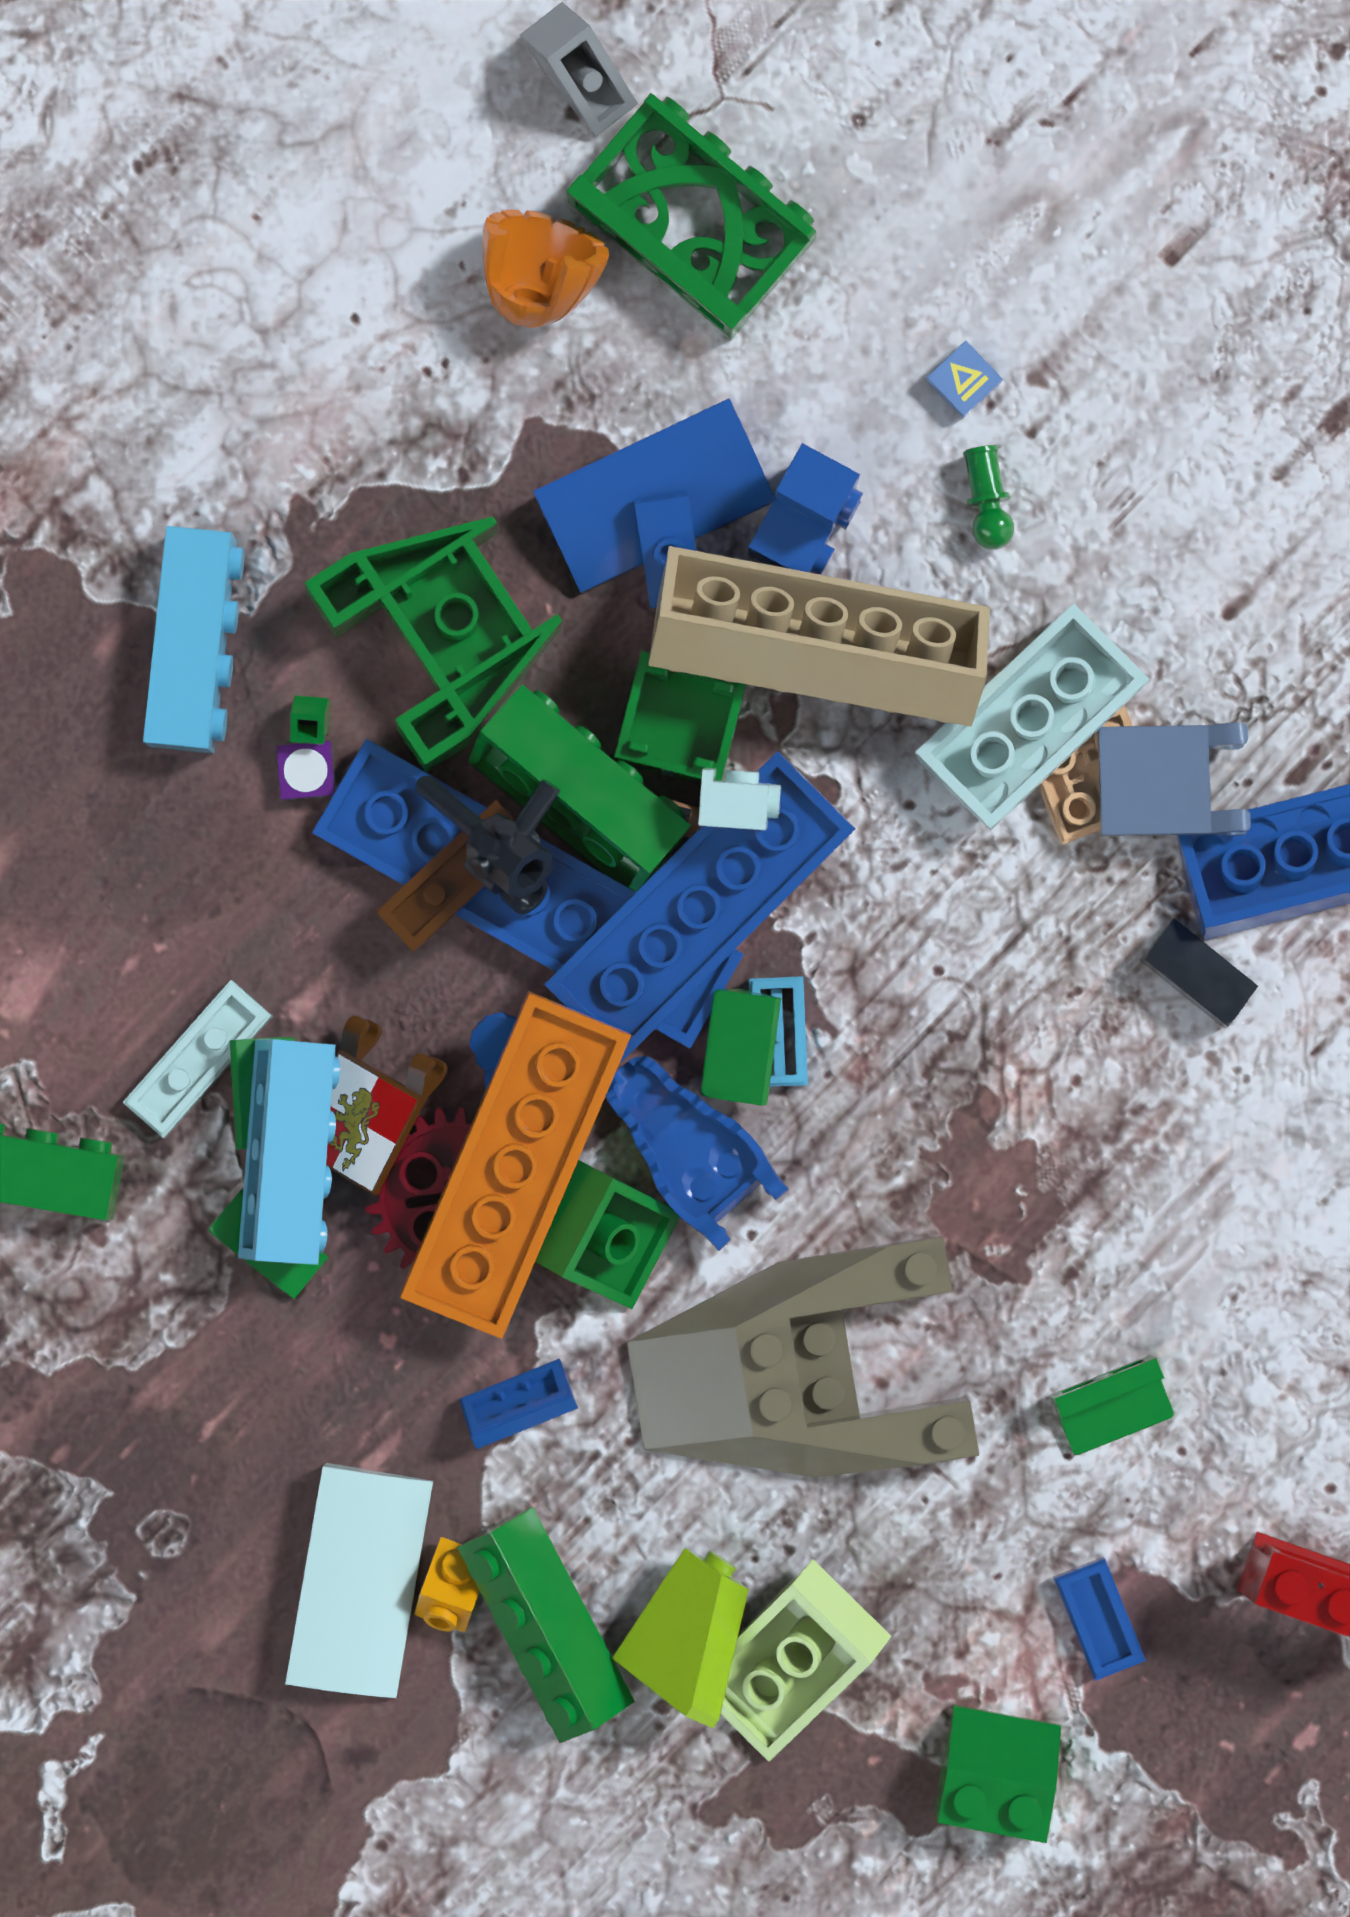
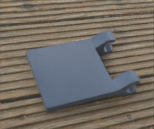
[1098,722,1251,836]

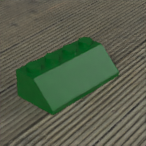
[467,684,691,892]

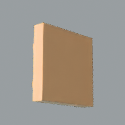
[1038,705,1133,845]

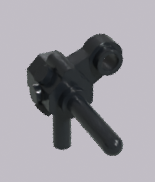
[415,776,561,915]

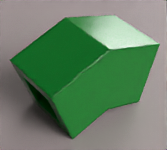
[290,695,331,745]

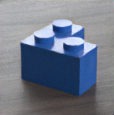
[748,443,863,575]

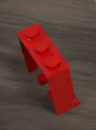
[1237,1532,1350,1638]

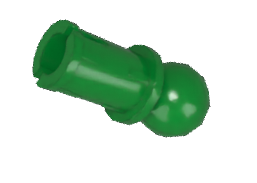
[963,445,1014,550]

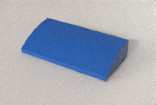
[533,398,774,594]
[1176,784,1350,941]

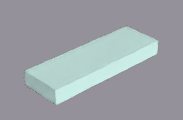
[123,980,273,1138]

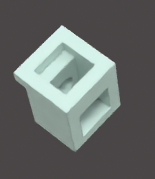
[699,768,781,830]

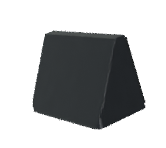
[1140,918,1258,1028]

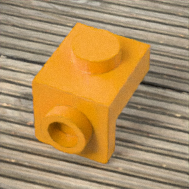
[415,1537,480,1632]

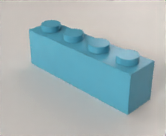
[143,526,245,754]
[238,1039,340,1265]

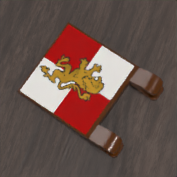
[326,1016,447,1195]

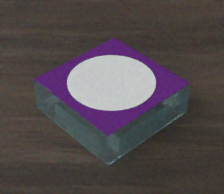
[276,741,336,801]

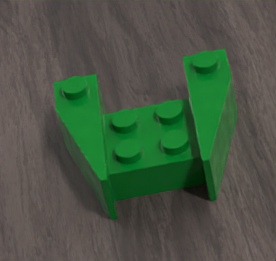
[304,516,562,773]

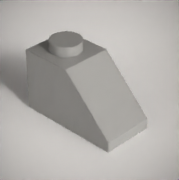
[520,2,638,137]

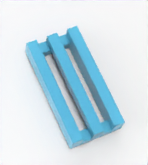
[749,976,808,1087]

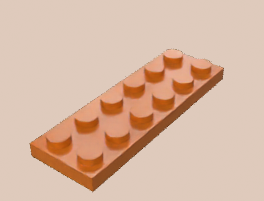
[400,991,631,1339]

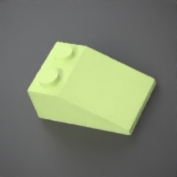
[720,1559,892,1762]

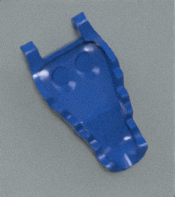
[606,1056,789,1251]

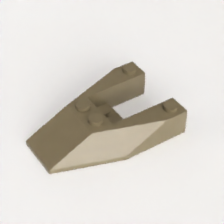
[627,1236,980,1478]

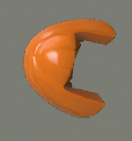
[482,209,609,328]

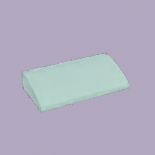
[915,603,1150,830]
[285,1463,433,1698]

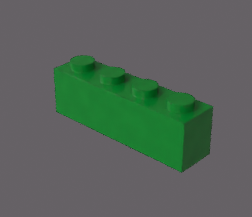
[0,1123,125,1221]
[457,1507,635,1743]

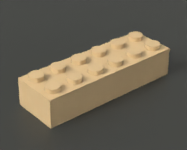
[648,546,990,727]

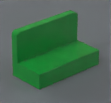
[1050,1355,1174,1455]

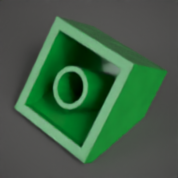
[535,1160,680,1309]
[934,1704,1061,1843]

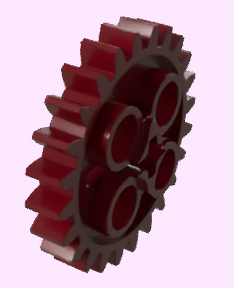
[365,1107,472,1269]

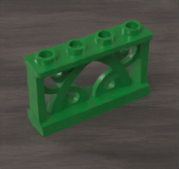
[566,93,816,340]

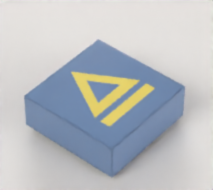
[926,341,1003,419]

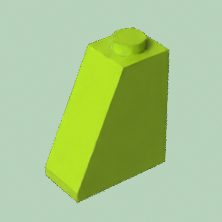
[612,1548,749,1729]

